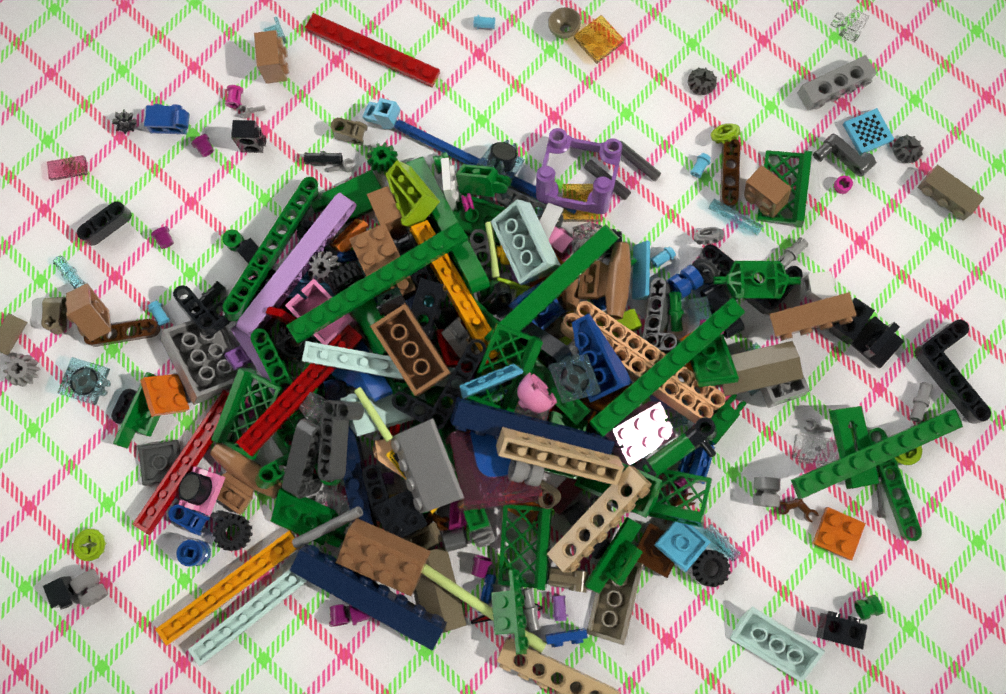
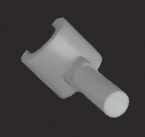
[238,105,266,118]
[328,158,353,172]
[804,418,832,433]

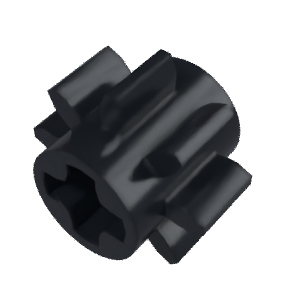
[112,109,137,134]

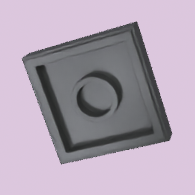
[138,440,180,486]

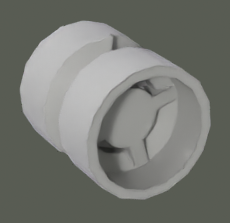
[508,459,544,487]
[753,477,781,507]
[70,569,108,608]

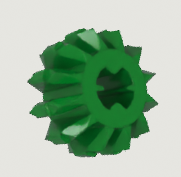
[367,142,398,174]

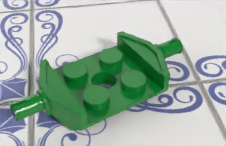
[713,261,801,301]

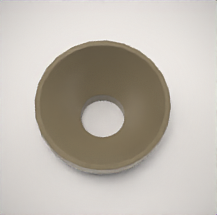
[548,7,581,39]

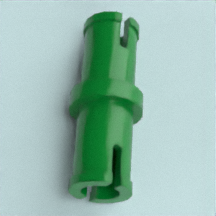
[668,292,684,332]

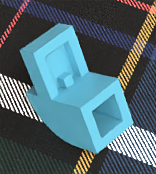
[362,98,401,129]

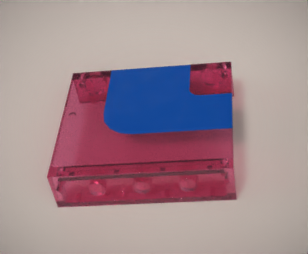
[445,430,543,512]

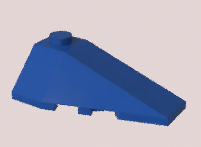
[572,314,632,403]
[331,341,393,402]

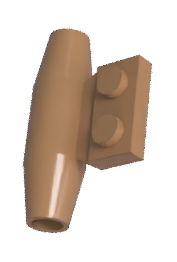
[578,242,631,320]
[210,443,282,515]

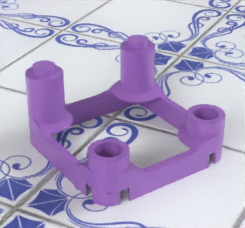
[536,128,622,214]

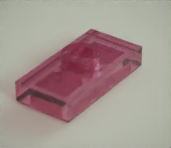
[47,155,88,181]

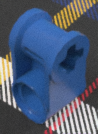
[168,504,211,536]

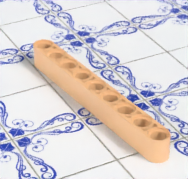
[574,301,726,412]
[560,313,713,424]

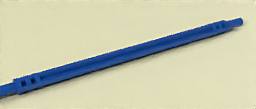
[394,119,577,215]

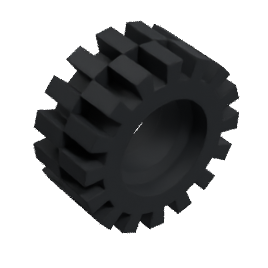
[327,262,365,295]
[276,324,312,361]
[213,514,253,551]
[692,550,731,587]

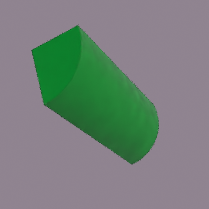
[348,279,389,356]

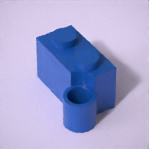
[144,104,190,134]

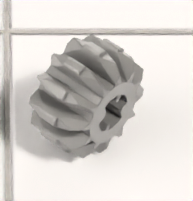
[308,251,341,284]
[2,354,41,387]
[471,514,495,548]

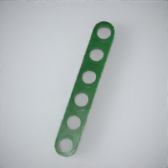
[868,428,922,541]

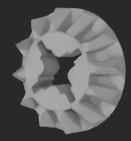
[694,227,724,245]

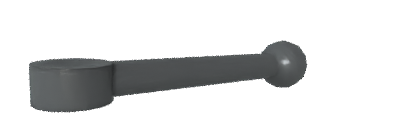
[877,476,885,518]

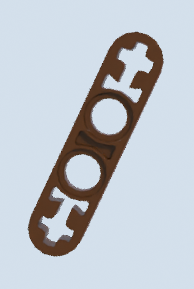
[720,139,740,208]
[83,319,161,347]

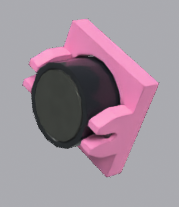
[178,466,226,515]

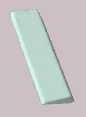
[730,607,825,683]

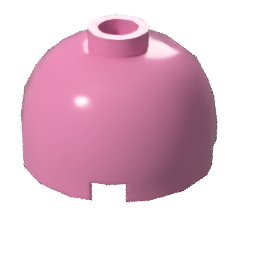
[517,373,557,413]

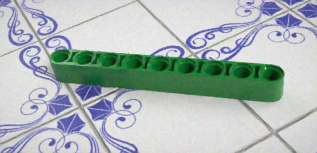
[405,156,490,294]
[223,177,318,321]
[484,224,619,353]
[251,329,341,486]

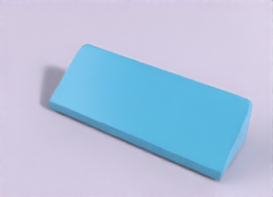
[632,241,650,300]
[459,364,523,399]

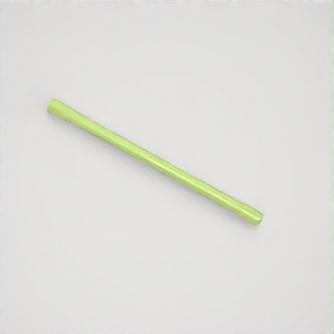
[422,564,547,653]

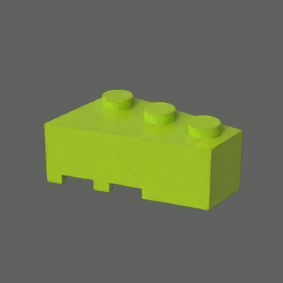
[386,160,440,228]

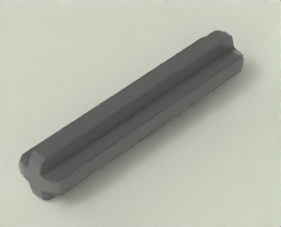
[620,141,661,181]
[584,160,631,200]

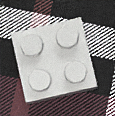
[441,158,460,210]

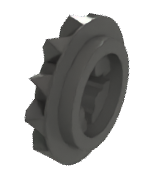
[688,67,717,95]
[893,134,924,163]
[692,257,721,285]

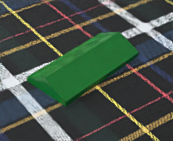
[575,463,663,518]

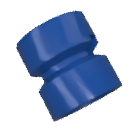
[667,264,704,300]
[176,540,211,566]

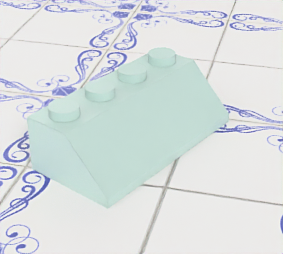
[490,199,561,285]
[340,380,426,436]

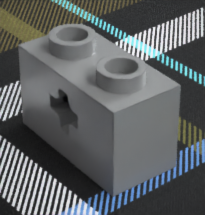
[761,375,810,408]

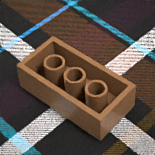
[349,223,417,300]
[769,292,856,341]
[371,304,452,396]
[336,518,431,596]

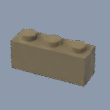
[917,164,984,221]

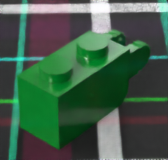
[455,164,512,197]
[701,394,746,446]

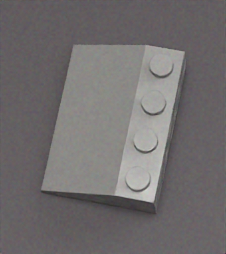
[160,320,246,405]
[391,419,464,514]

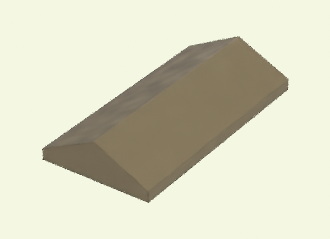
[721,341,804,397]
[416,547,467,633]
[587,562,643,645]

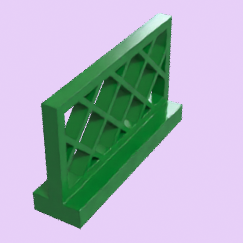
[757,150,812,228]
[467,323,543,412]
[211,368,283,460]
[631,463,712,528]
[498,503,552,591]

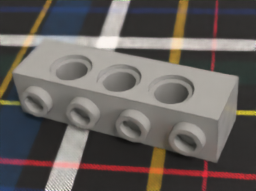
[797,55,877,111]

